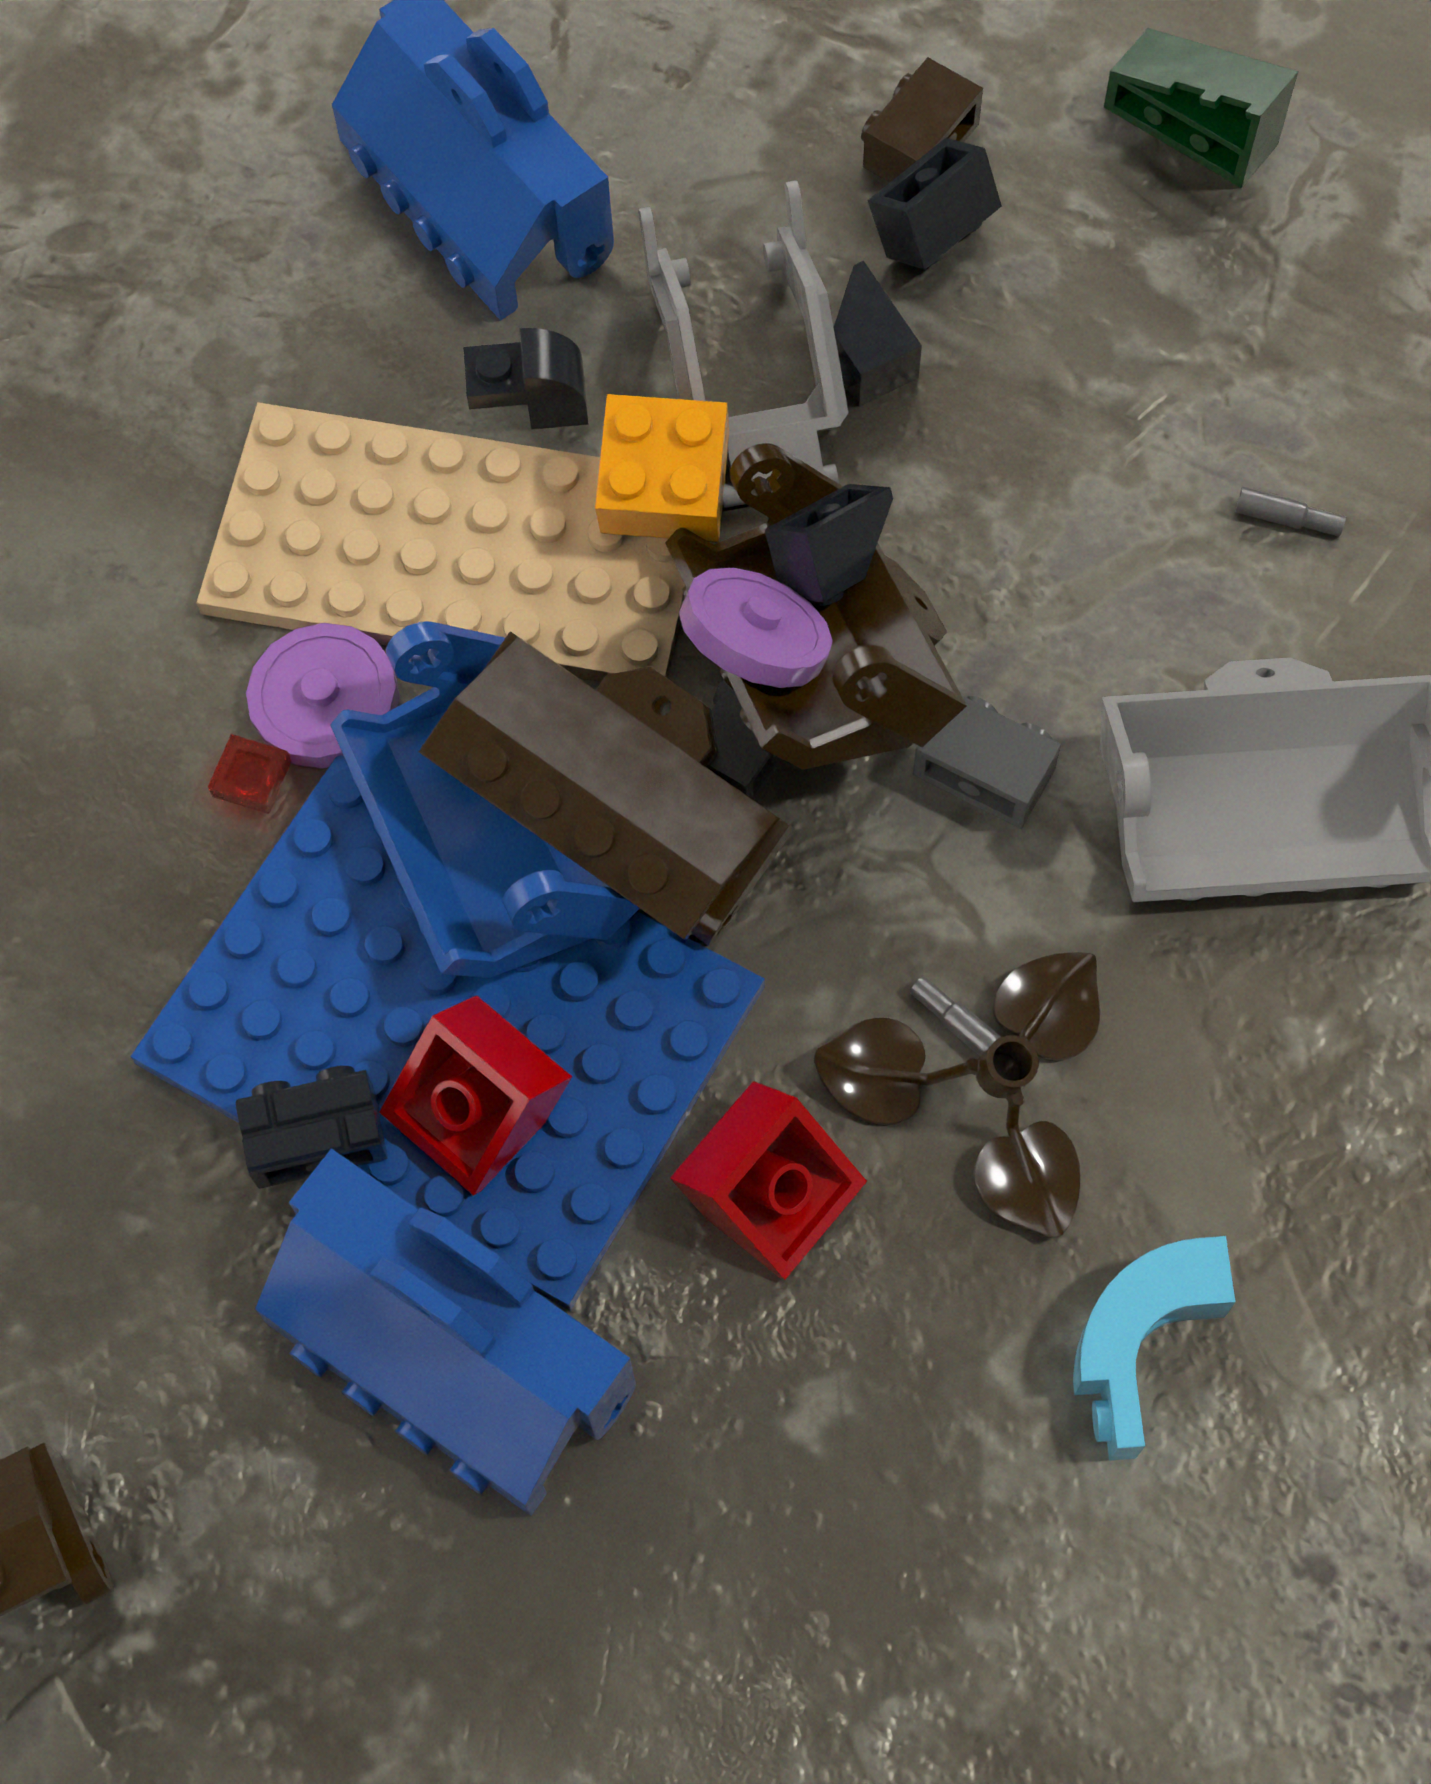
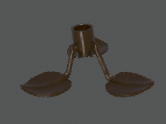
[814,952,1101,1238]

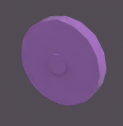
[679,568,833,688]
[246,623,400,768]

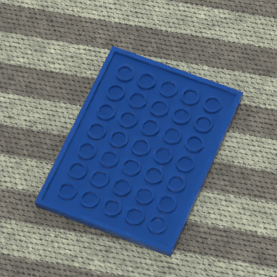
[130,755,765,1311]

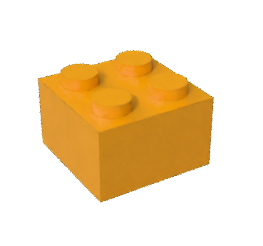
[595,394,730,542]

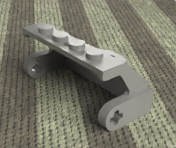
[1100,657,1431,902]

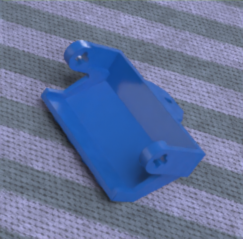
[332,0,614,321]
[330,621,640,978]
[255,1148,636,1516]

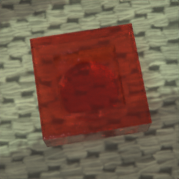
[208,734,292,814]

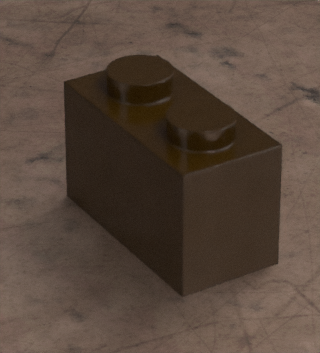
[861,57,983,182]

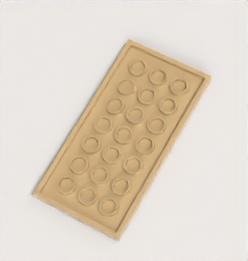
[196,402,685,682]

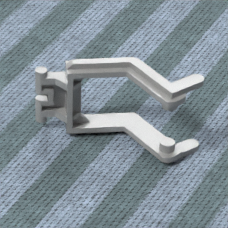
[638,180,848,508]

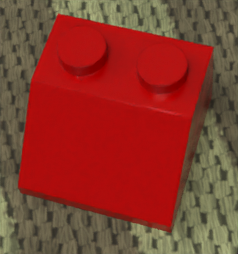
[379,995,572,1196]
[670,1081,867,1280]

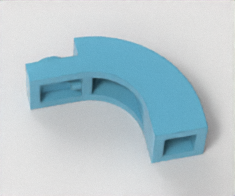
[1073,1236,1236,1461]

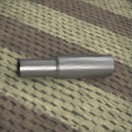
[1235,487,1346,537]
[910,976,1001,1056]

